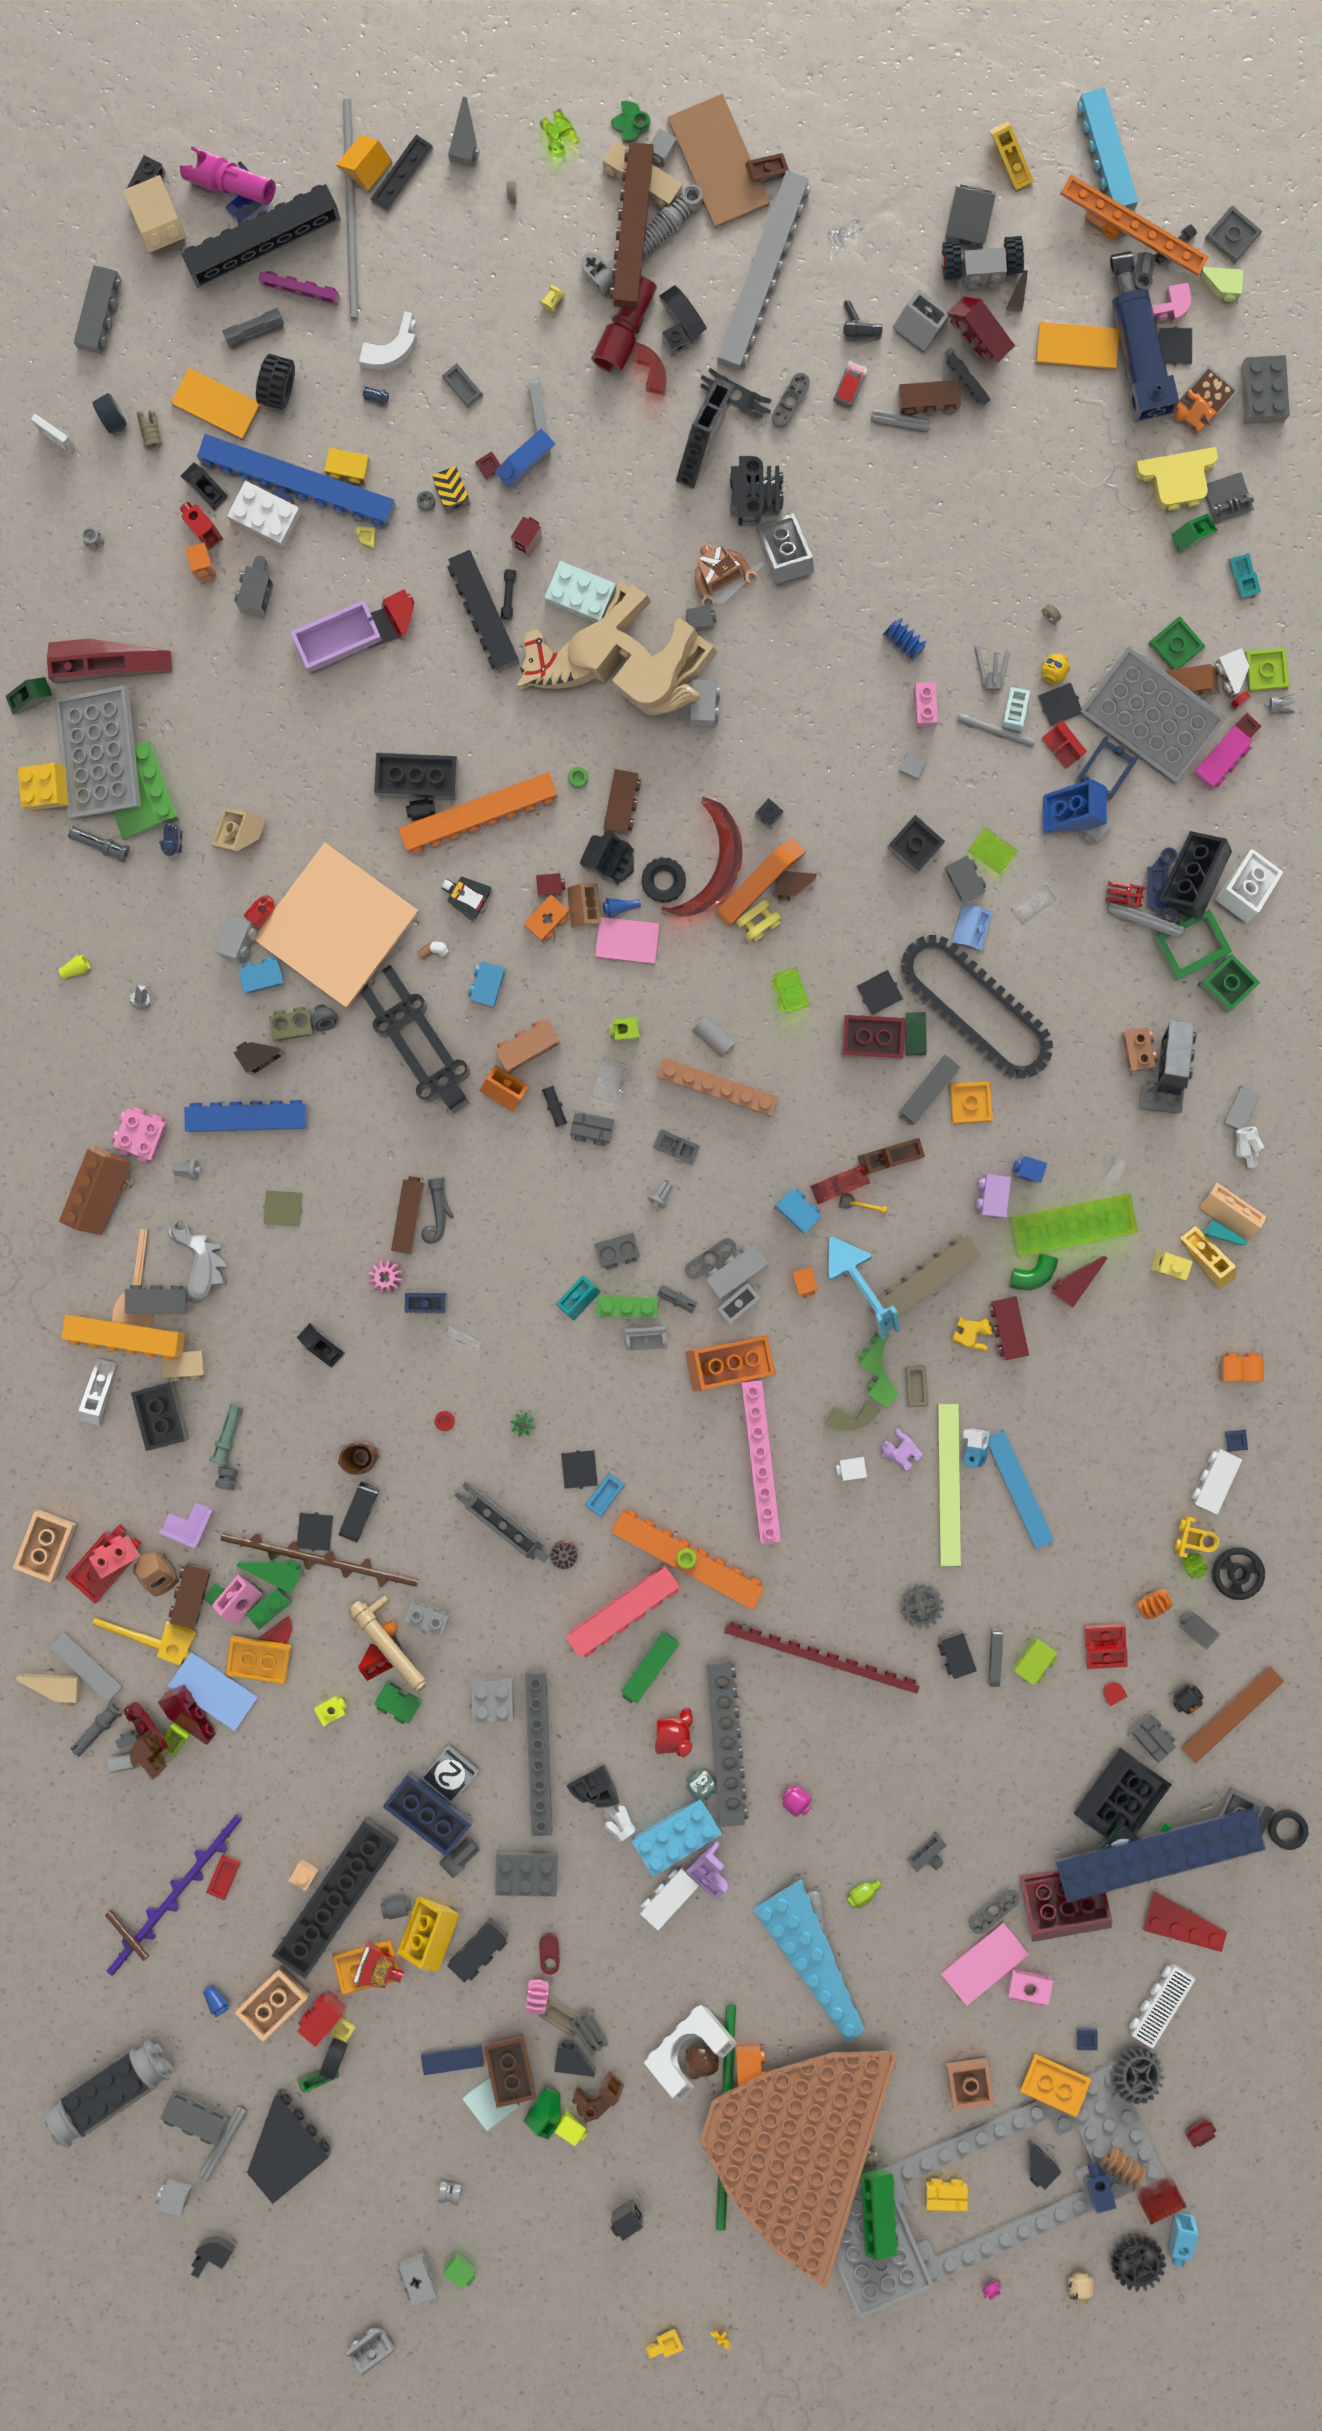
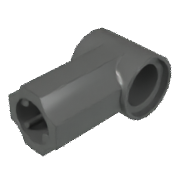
[1133,252,1156,291]
[439,1837,480,1878]

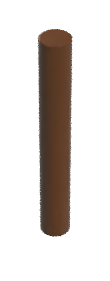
[105,1910,149,1961]

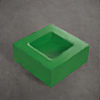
[204,1582,225,1606]

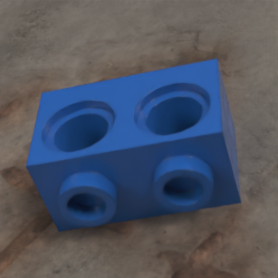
[1012,1156,1047,1184]

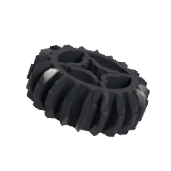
[1110,2234,1166,2292]

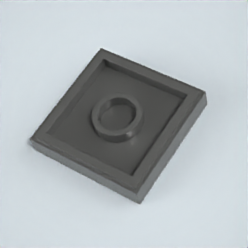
[1205,206,1262,263]

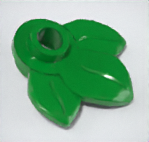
[611,101,651,141]

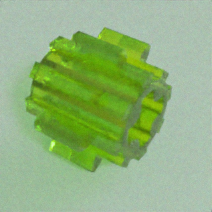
[1182,1553,1209,1579]

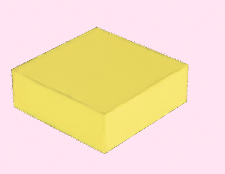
[328,2017,356,2043]

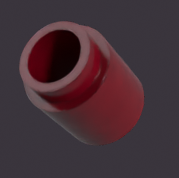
[1185,2119,1217,2148]

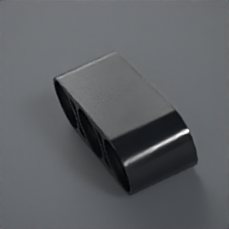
[338,1482,379,1543]

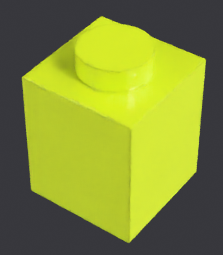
[555,2110,587,2146]

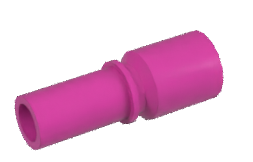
[180,146,276,205]

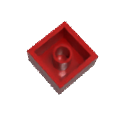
[297,1991,346,2048]

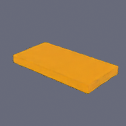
[1036,322,1119,370]
[171,368,261,440]

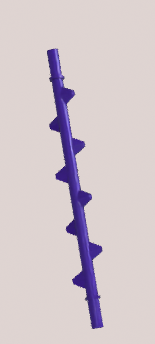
[107,1814,242,1976]

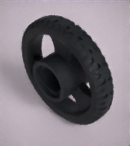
[1212,1547,1265,1600]

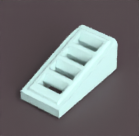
[1002,687,1030,733]

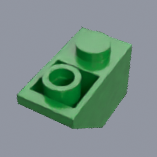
[523,2088,560,2140]

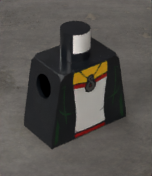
[441,876,492,923]

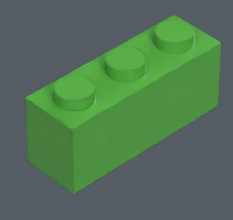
[596,1296,658,1318]

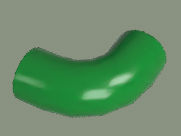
[1009,1254,1059,1291]

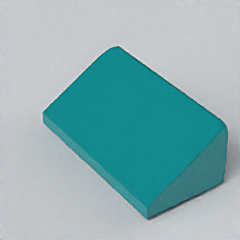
[556,1275,601,1320]

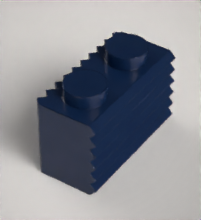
[405,1293,447,1314]

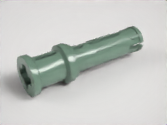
[209,1404,243,1466]

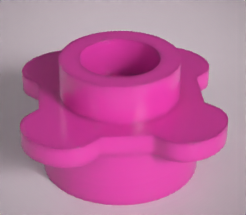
[983,2282,1002,2300]

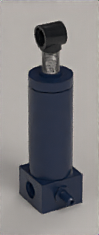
[1110,251,1179,422]

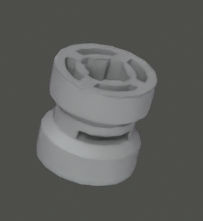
[438,2181,461,2206]

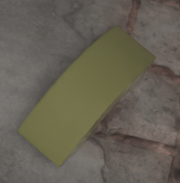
[824,1402,881,1431]

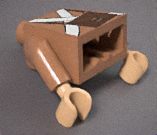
[695,544,757,606]

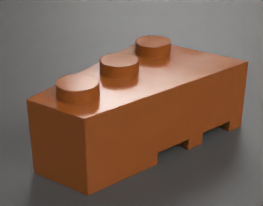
[1165,664,1219,696]

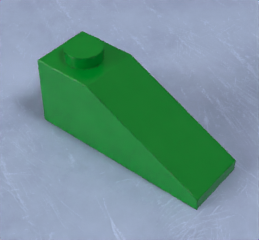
[237,1560,304,1594]

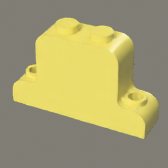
[1134,447,1218,511]

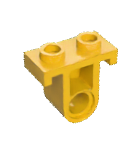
[1174,1515,1219,1558]

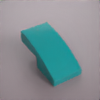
[1228,553,1261,598]

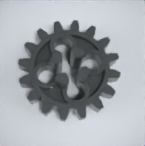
[900,1584,944,1629]

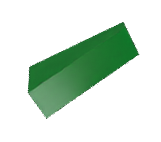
[297,2070,339,2093]

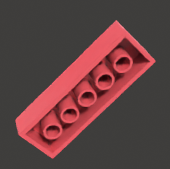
[566,1563,680,1658]

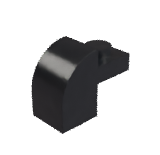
[191,2236,235,2278]

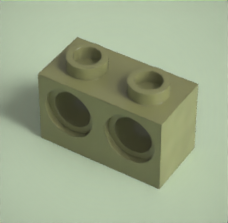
[269,1007,314,1041]

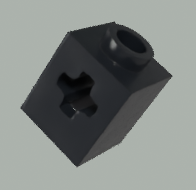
[662,323,689,357]
[755,798,784,830]

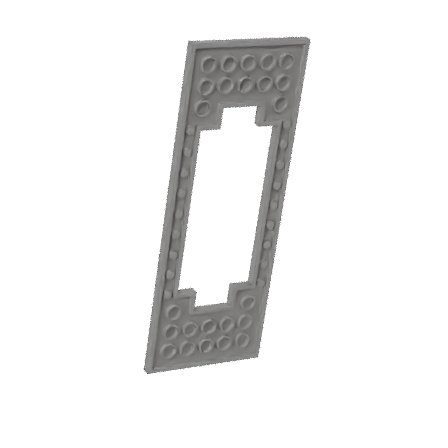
[859,2063,1166,2282]

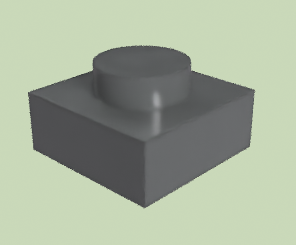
[116,1731,140,1749]

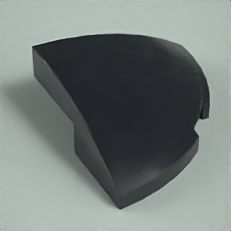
[566,1765,620,1808]

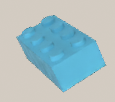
[632,1799,722,1877]

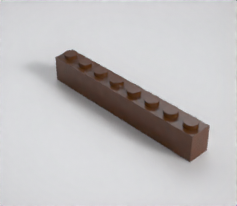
[610,142,654,309]

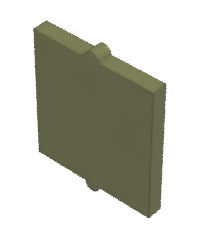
[263,1190,302,1226]

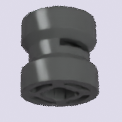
[215,1466,239,1490]

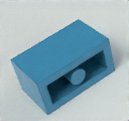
[238,957,285,994]
[468,961,506,1008]

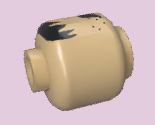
[1068,2273,1094,2304]

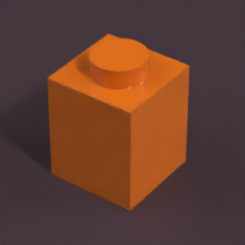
[791,1266,818,1298]

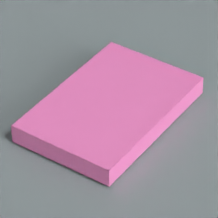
[595,917,660,964]

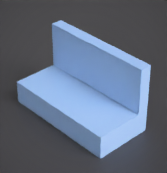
[952,904,993,951]

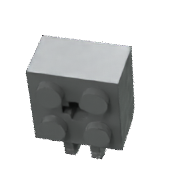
[234,555,274,619]

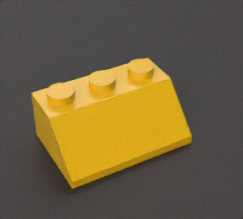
[397,1896,459,1971]

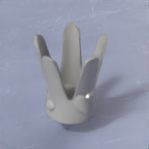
[82,527,104,551]
[1264,693,1296,713]

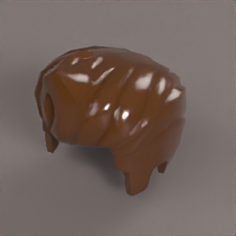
[338,1441,379,1475]
[684,2046,719,2080]

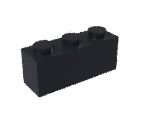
[447,1918,508,1983]

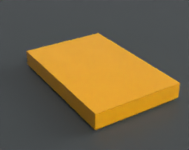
[226,1635,291,1685]
[332,1940,399,1995]
[1020,2054,1092,2118]

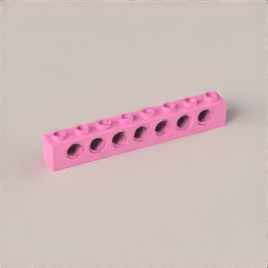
[741,1380,781,1544]

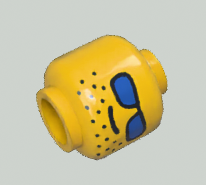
[1041,653,1070,685]

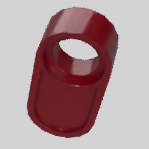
[539,1933,560,1975]

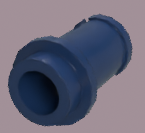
[362,386,389,406]

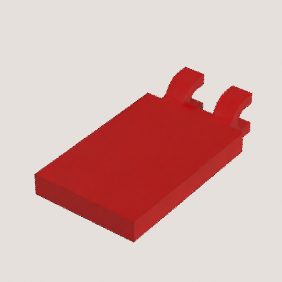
[65,1524,142,1604]

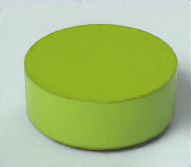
[676,1548,697,1569]

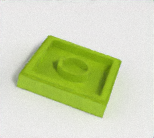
[1245,647,1290,692]

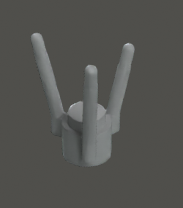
[975,645,1010,690]

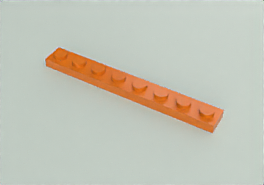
[1060,175,1209,276]

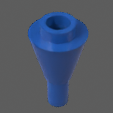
[603,898,641,918]

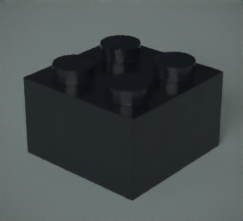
[887,815,945,874]

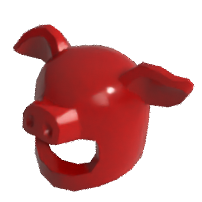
[655,1708,693,1758]

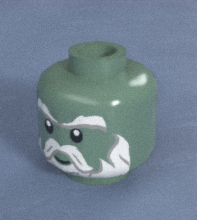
[686,1770,716,1801]

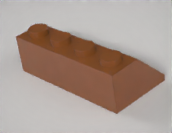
[59,1146,131,1235]

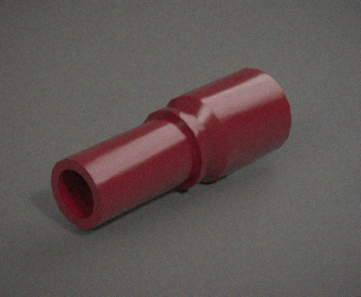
[591,276,657,373]

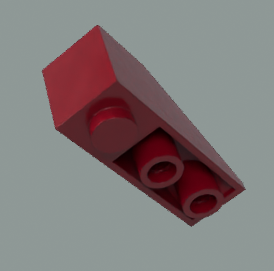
[158,1684,216,1745]

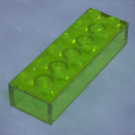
[1009,1193,1138,1257]

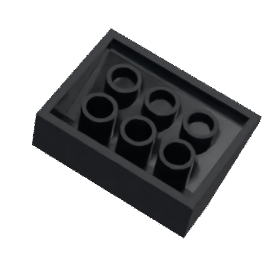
[1073,1748,1172,1841]

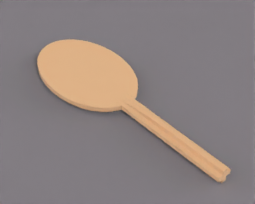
[112,1229,153,1328]

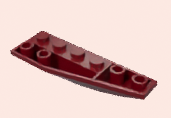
[47,638,173,683]

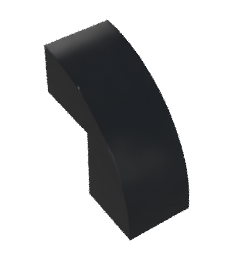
[659,285,707,340]

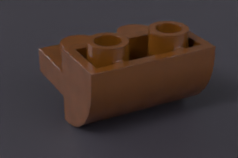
[130,1729,167,1780]

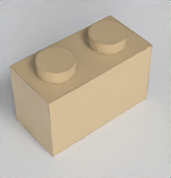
[161,1350,206,1381]

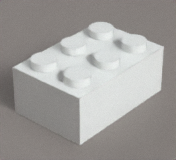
[227,481,302,549]

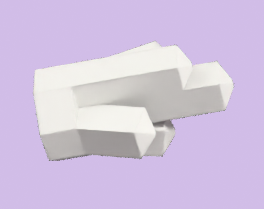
[1236,1127,1264,1169]
[602,1805,636,1842]

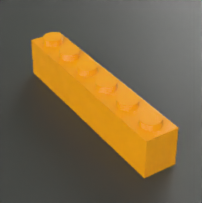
[61,1315,185,1361]

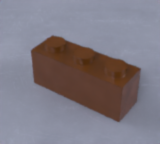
[898,380,961,416]
[603,769,642,835]
[169,1562,212,1629]

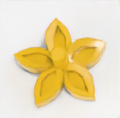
[710,2330,731,2350]

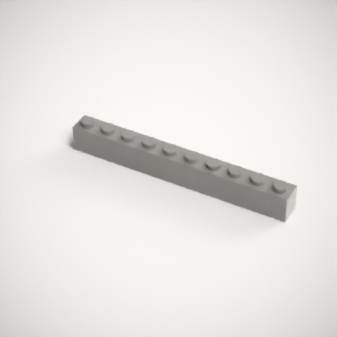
[717,170,811,371]

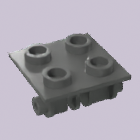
[1207,472,1254,523]

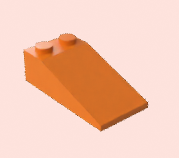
[685,1335,775,1391]

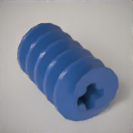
[883,618,927,662]

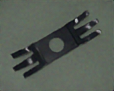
[700,368,772,419]

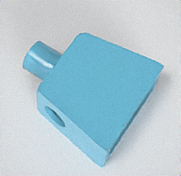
[1168,2212,1199,2267]

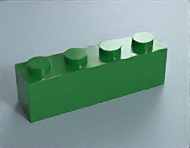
[861,2169,898,2261]

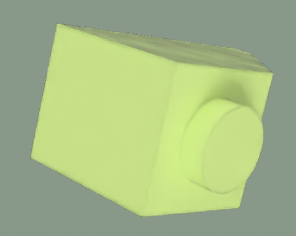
[1200,267,1243,302]

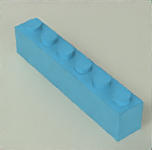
[1077,87,1138,210]

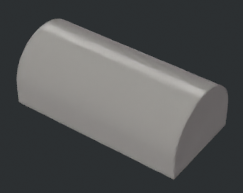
[692,1016,735,1058]
[107,1753,142,1773]

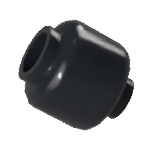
[1173,1684,1204,1715]

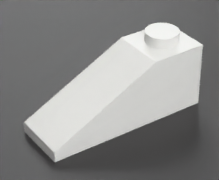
[79,1358,117,1426]

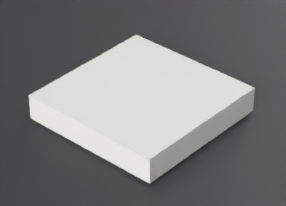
[31,414,75,453]

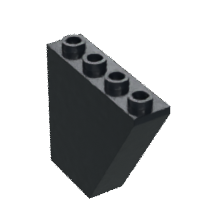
[676,378,735,488]
[247,2089,331,2204]

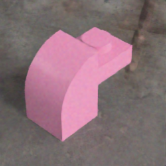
[1152,283,1191,324]

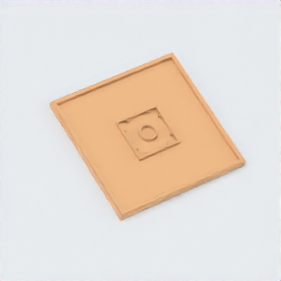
[254,843,420,1009]

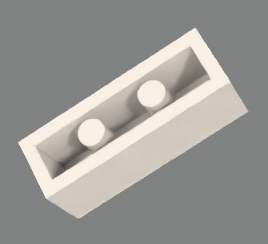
[1191,1448,1243,1515]
[640,1866,699,1930]

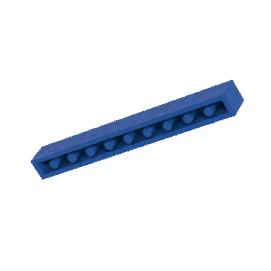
[197,434,396,527]

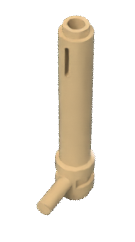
[348,1595,427,1692]

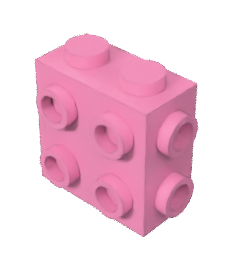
[112,1107,168,1163]

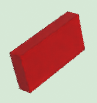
[206,1854,241,1900]

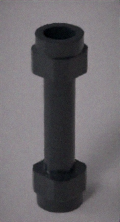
[1154,224,1197,265]
[500,569,517,620]

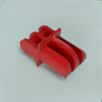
[1105,881,1145,907]

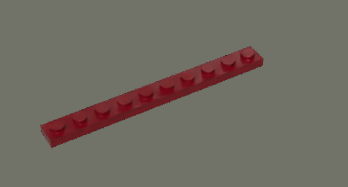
[724,1621,920,1694]

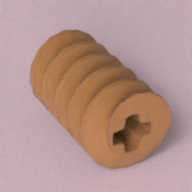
[1100,2146,1146,2191]

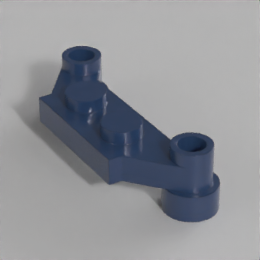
[1147,847,1178,923]

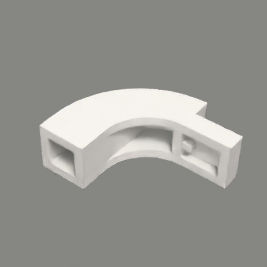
[359,311,417,370]

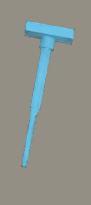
[829,1236,900,1340]

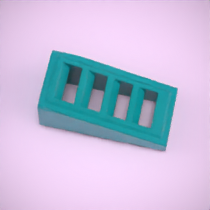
[1203,1220,1247,1246]

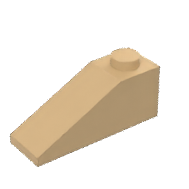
[16,1674,81,1706]

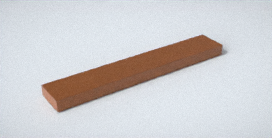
[1181,1666,1285,1764]

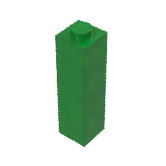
[621,1630,679,1703]

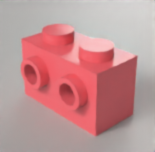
[89,1535,140,1579]

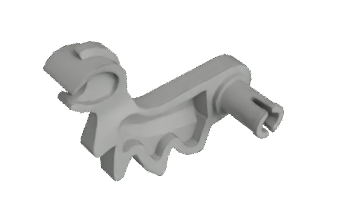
[168,1220,227,1303]

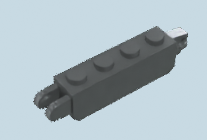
[454,1482,549,1563]

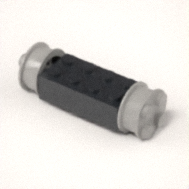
[42,2040,173,2148]

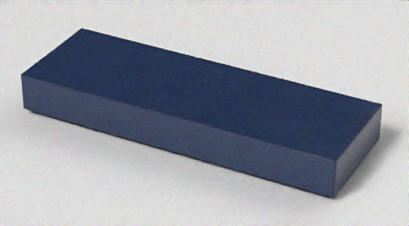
[421,2045,484,2075]

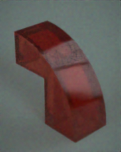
[632,342,666,396]
[810,1165,870,1204]

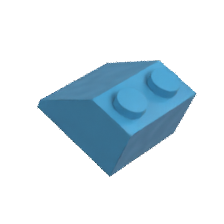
[775,1189,821,1234]

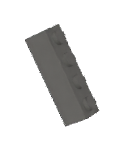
[74,265,122,354]

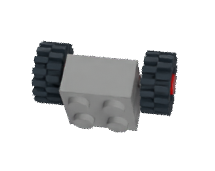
[942,236,1024,290]

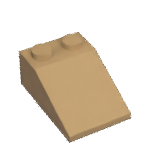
[123,175,186,253]

